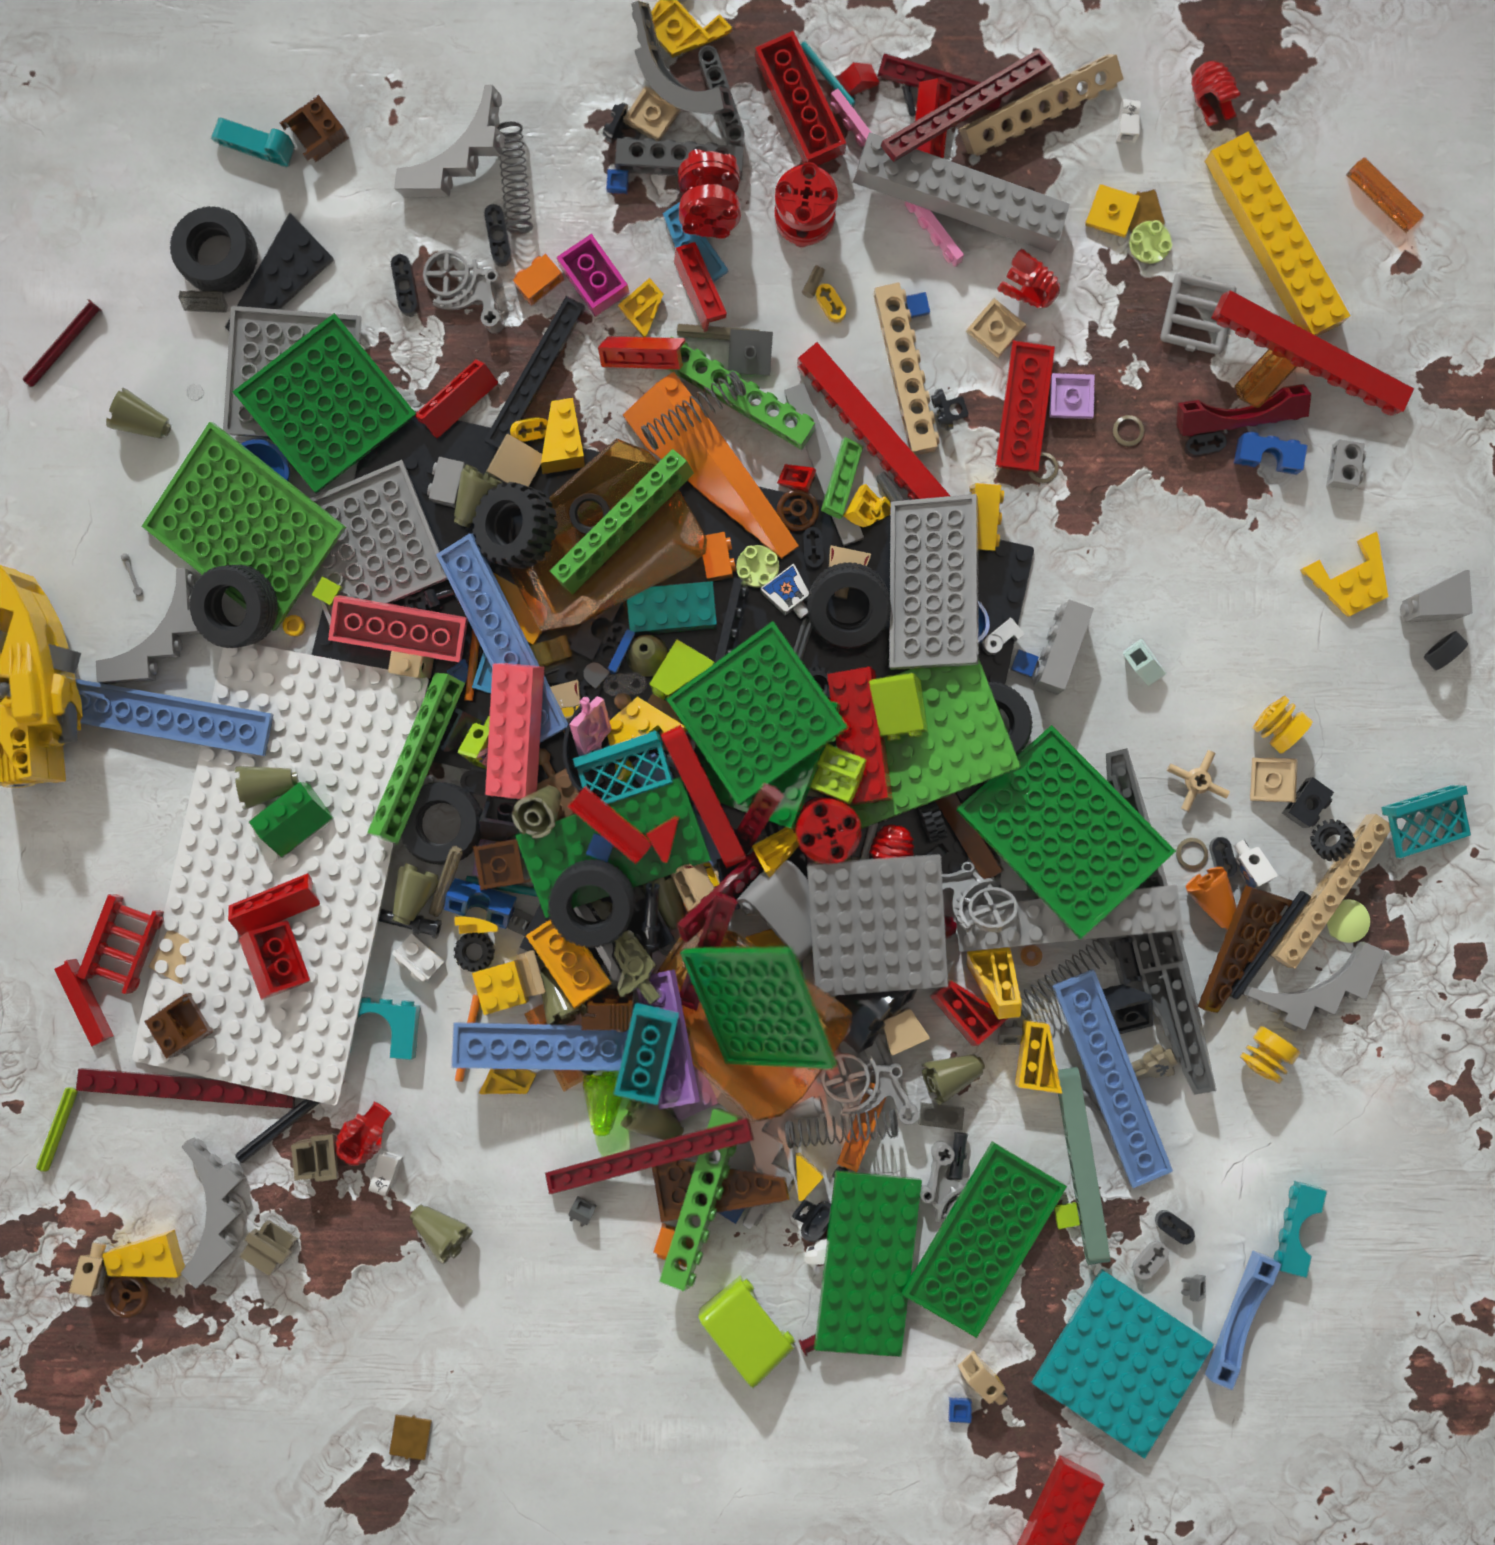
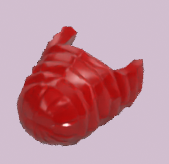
[1191,61,1241,127]
[997,248,1060,308]
[869,824,914,859]
[336,1101,392,1166]

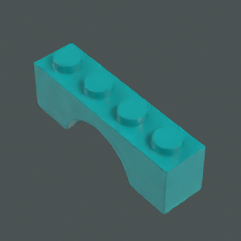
[1273,1181,1327,1278]

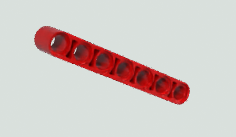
[661,724,747,868]

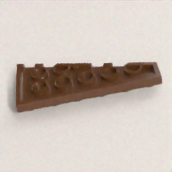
[1198,885,1293,1013]
[652,1160,790,1222]

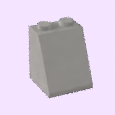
[1400,570,1473,622]

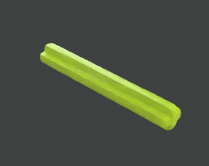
[36,1087,78,1172]

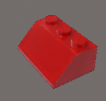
[238,920,311,1000]

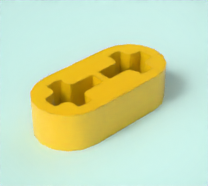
[816,284,846,323]
[510,418,548,441]

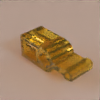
[530,635,573,667]

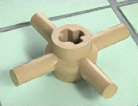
[1167,750,1230,812]

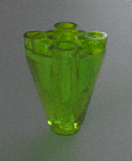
[583,1071,623,1136]

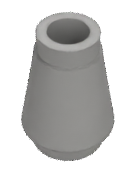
[791,1096,825,1119]

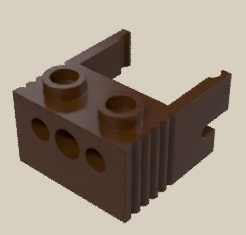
[280,94,349,162]
[473,839,531,890]
[581,988,634,1032]
[144,993,213,1059]

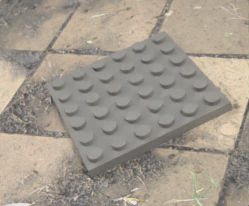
[223,306,362,438]
[310,460,448,625]
[807,854,948,997]

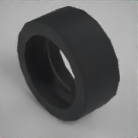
[569,493,610,534]
[1424,631,1468,670]

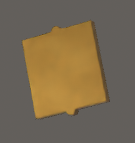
[1129,189,1165,233]
[389,1414,432,1460]

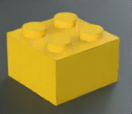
[472,960,529,1015]

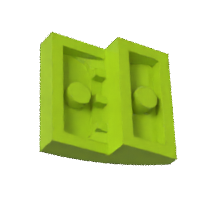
[810,744,866,804]

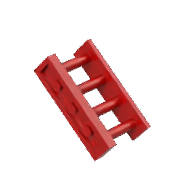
[76,894,164,994]

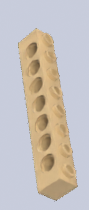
[959,54,1124,156]
[873,282,940,456]
[1270,814,1391,969]

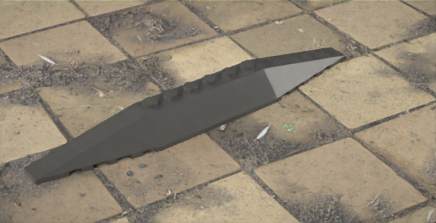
[1106,748,1216,1095]

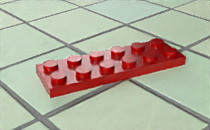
[995,341,1055,473]

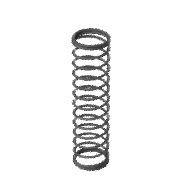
[497,121,533,234]
[641,371,746,450]
[1020,938,1116,1020]
[785,1109,898,1149]

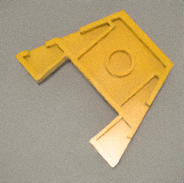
[651,0,732,58]
[1300,531,1389,617]
[608,697,688,783]

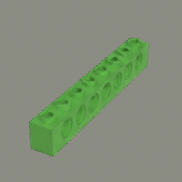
[667,337,816,450]
[550,449,694,595]
[367,673,465,844]
[659,1108,743,1291]

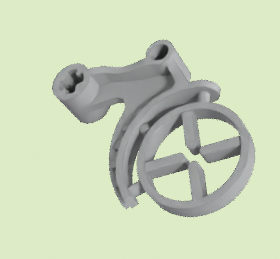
[423,250,505,334]
[942,862,1018,932]
[822,1053,919,1125]
[920,1141,969,1222]

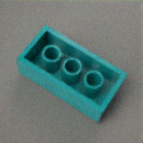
[626,581,717,636]
[614,1003,679,1105]

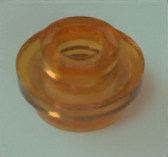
[1020,945,1042,966]

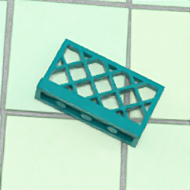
[573,731,673,804]
[1381,785,1471,858]

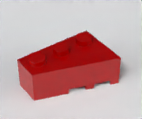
[930,981,1009,1046]

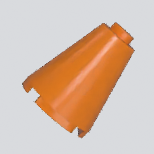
[1186,867,1237,929]

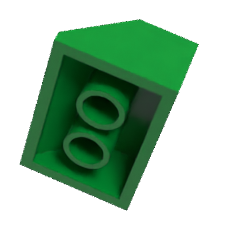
[249,782,334,858]

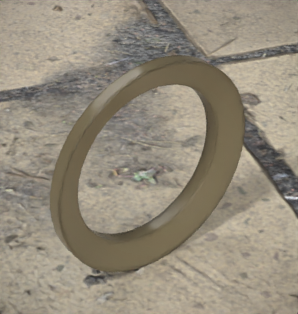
[1113,415,1144,446]
[1028,452,1058,483]
[1176,838,1208,869]

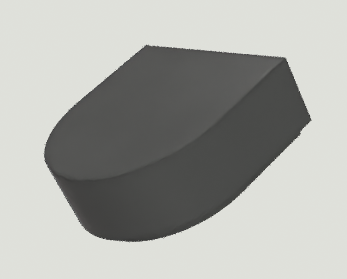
[584,663,610,689]

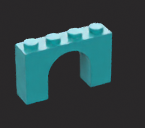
[350,997,420,1060]

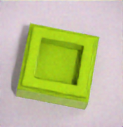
[312,576,343,606]
[1054,1202,1080,1229]

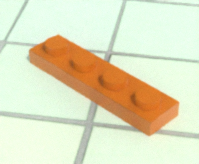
[837,1082,887,1172]

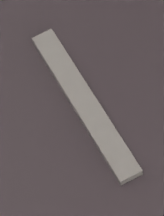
[784,383,864,546]

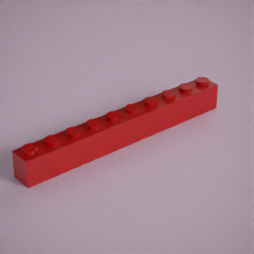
[1211,290,1415,416]
[797,342,950,500]

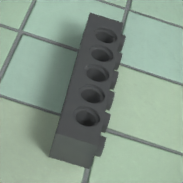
[615,137,744,180]

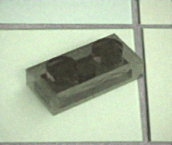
[178,290,228,313]
[918,1102,965,1130]

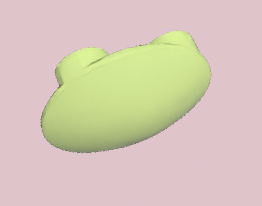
[1129,220,1172,264]
[736,545,779,588]
[1327,899,1370,943]

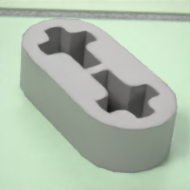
[1132,1241,1169,1280]

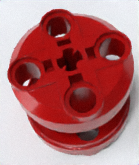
[678,149,741,239]
[774,162,838,248]
[792,797,861,864]

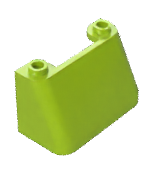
[698,1275,796,1388]

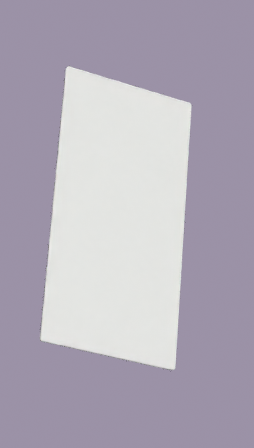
[132,644,429,1105]

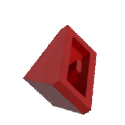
[836,62,880,97]
[777,464,816,493]
[646,816,679,863]

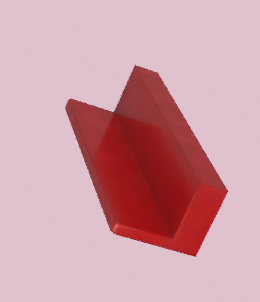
[915,78,952,159]
[674,242,727,332]
[598,336,685,370]
[415,360,498,438]
[568,786,652,864]
[228,873,320,936]
[54,959,114,1047]

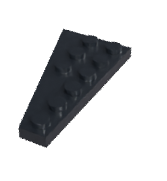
[225,212,334,331]

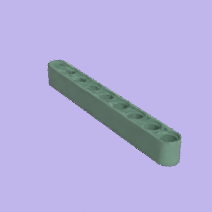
[1058,1067,1110,1265]

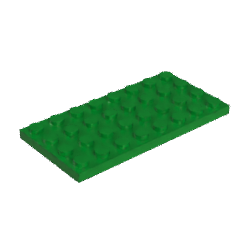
[515,777,711,918]
[901,1141,1067,1338]
[814,1171,922,1357]

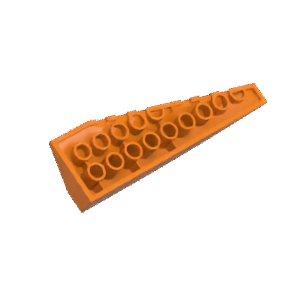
[623,371,799,559]

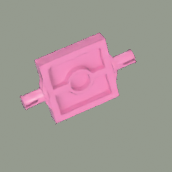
[570,697,612,756]

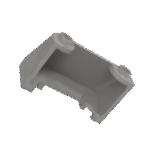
[737,860,812,963]

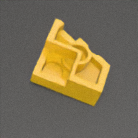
[843,484,891,527]
[454,916,498,934]

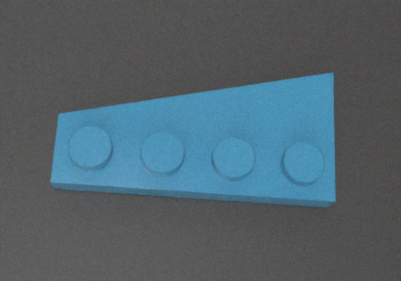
[663,202,728,282]

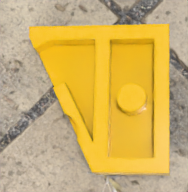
[618,278,664,337]
[752,827,799,878]
[479,1069,537,1095]

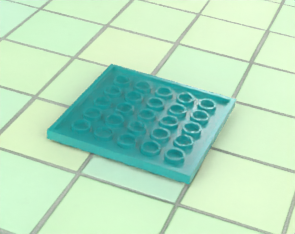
[1031,1269,1214,1459]

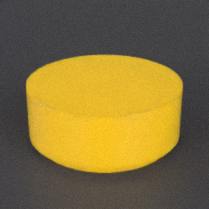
[283,615,306,637]

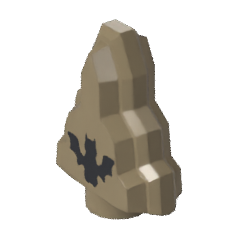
[1131,1044,1178,1080]

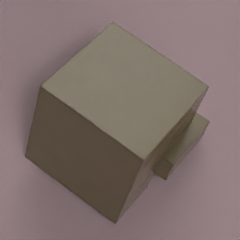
[291,1134,339,1182]
[240,1220,298,1276]

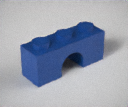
[1234,432,1308,475]
[444,878,517,929]

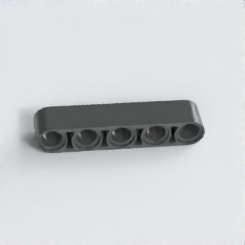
[699,46,745,147]

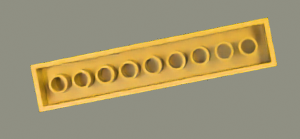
[1204,132,1351,337]

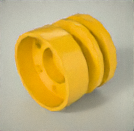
[1252,696,1313,754]
[1240,1026,1301,1084]

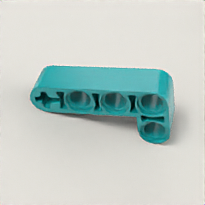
[211,118,295,167]

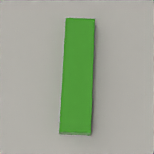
[821,437,864,519]

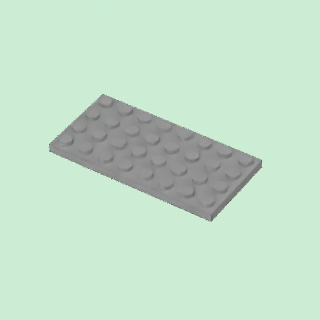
[889,494,978,670]

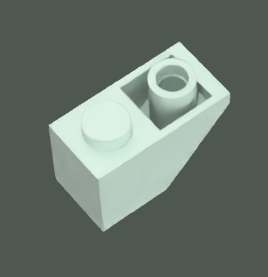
[1123,639,1167,686]

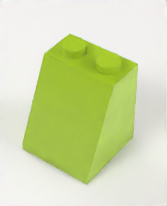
[650,640,714,700]
[869,673,928,741]

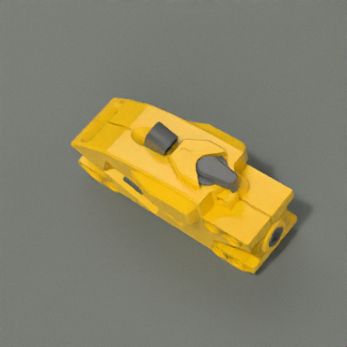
[0,565,83,788]

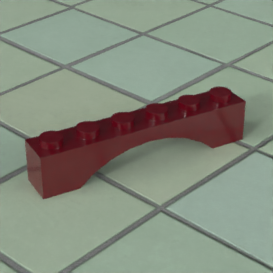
[1176,384,1312,436]

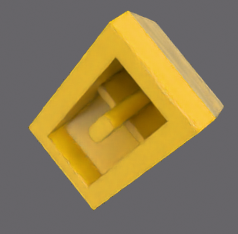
[796,1153,824,1201]

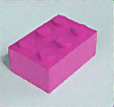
[556,233,630,317]

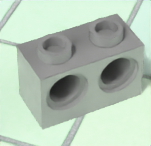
[1326,439,1366,490]

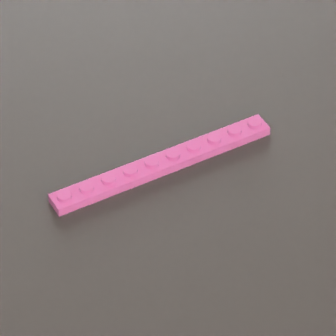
[830,89,964,267]

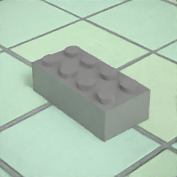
[1032,599,1094,695]

